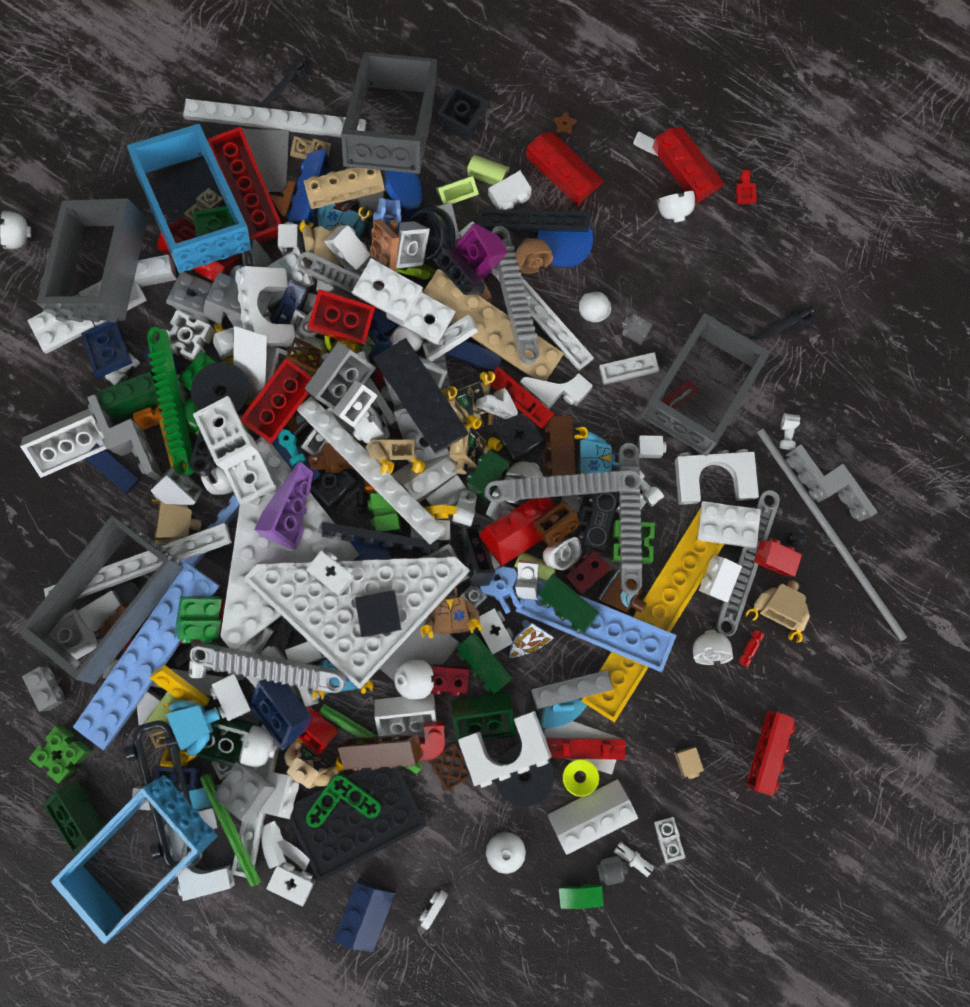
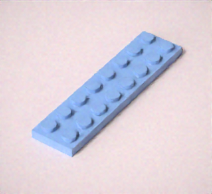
[516,578,677,673]

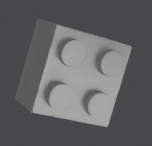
[213,762,275,822]

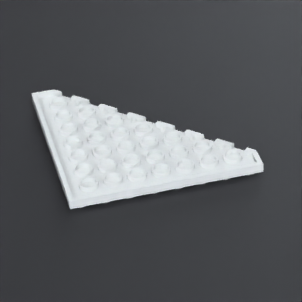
[221,437,359,650]
[243,557,470,689]

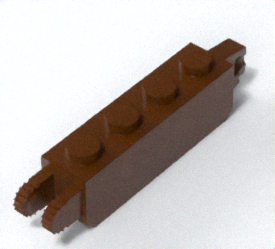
[308,429,403,473]

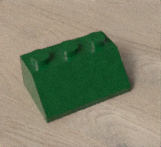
[96,371,161,425]
[538,574,599,635]
[456,633,513,694]
[451,692,516,745]
[185,710,256,767]
[43,780,106,855]

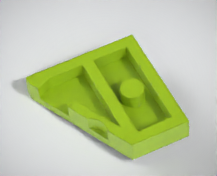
[396,264,435,280]

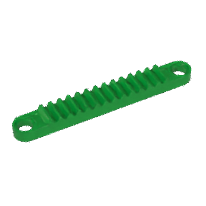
[147,327,194,476]

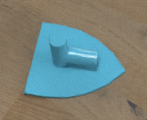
[543,698,587,728]

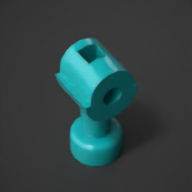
[278,430,306,467]

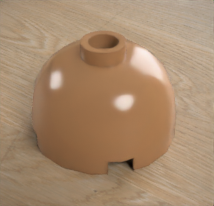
[515,238,553,274]

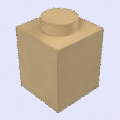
[674,746,704,779]

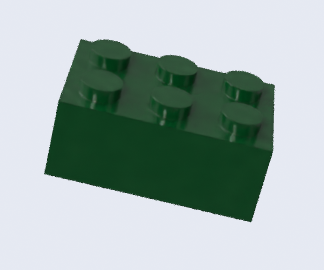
[467,450,509,504]

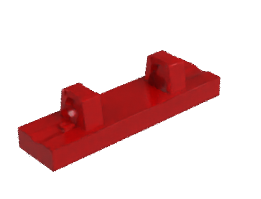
[490,367,555,429]
[546,737,625,760]

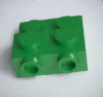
[192,206,235,237]
[174,596,222,643]

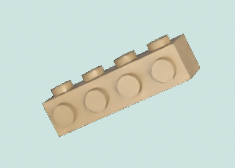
[304,167,385,209]

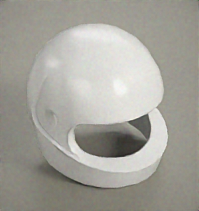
[579,292,611,322]
[389,325,423,351]
[201,466,233,495]

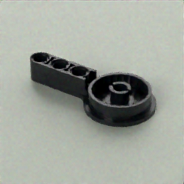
[408,206,485,295]
[190,362,250,477]
[495,686,555,807]

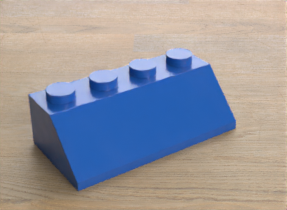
[287,149,331,229]

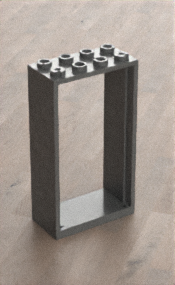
[341,52,437,174]
[18,516,183,684]

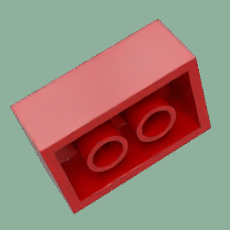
[307,289,375,347]

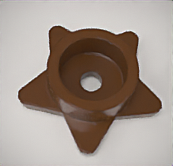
[553,112,577,134]

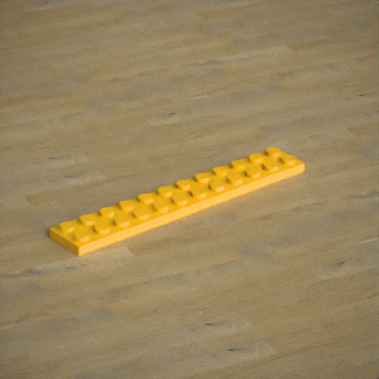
[581,508,724,723]

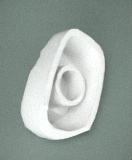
[543,537,582,570]

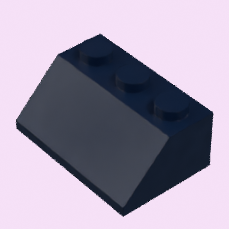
[249,679,312,750]
[333,878,395,952]

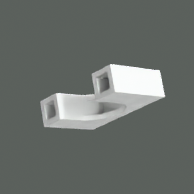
[235,266,295,348]
[675,449,759,505]
[458,711,552,788]
[165,807,235,901]

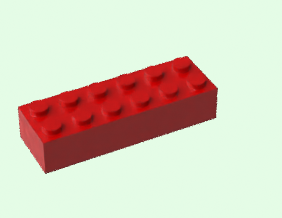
[207,126,281,244]

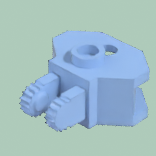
[373,198,401,233]
[480,566,521,614]

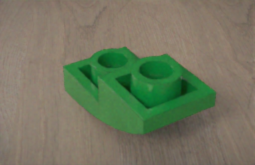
[559,884,604,909]

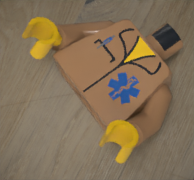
[420,588,482,638]

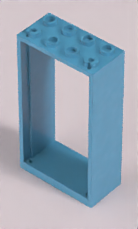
[127,124,251,273]
[51,775,218,944]

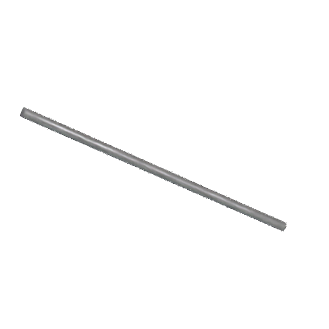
[757,428,907,641]

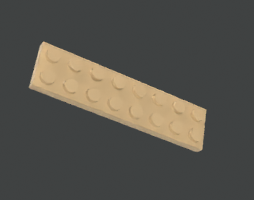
[423,269,564,381]

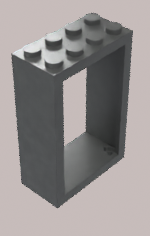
[37,199,148,322]
[640,313,771,456]

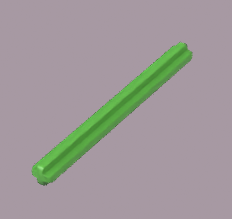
[319,704,423,774]
[200,774,260,887]

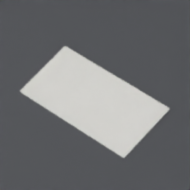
[234,326,267,399]
[544,721,622,774]

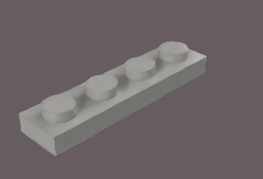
[531,670,613,710]

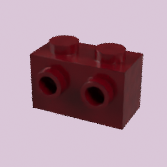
[565,551,611,595]
[429,664,469,696]

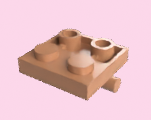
[370,219,399,272]

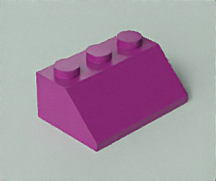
[455,224,508,280]

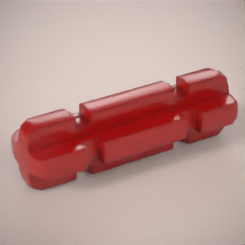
[738,630,764,667]

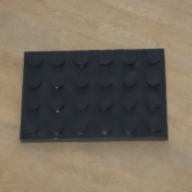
[289,766,427,882]

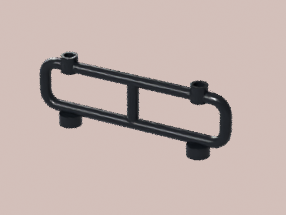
[125,720,204,869]

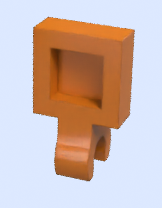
[133,404,164,430]

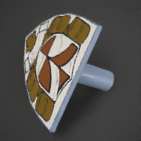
[509,620,554,658]

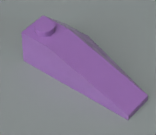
[254,462,313,550]

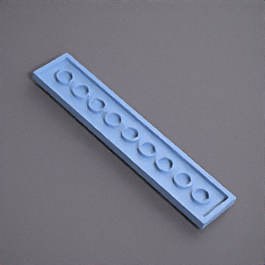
[73,563,220,750]

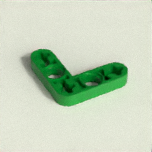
[306,775,381,828]

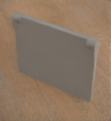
[242,128,289,194]
[379,617,460,680]

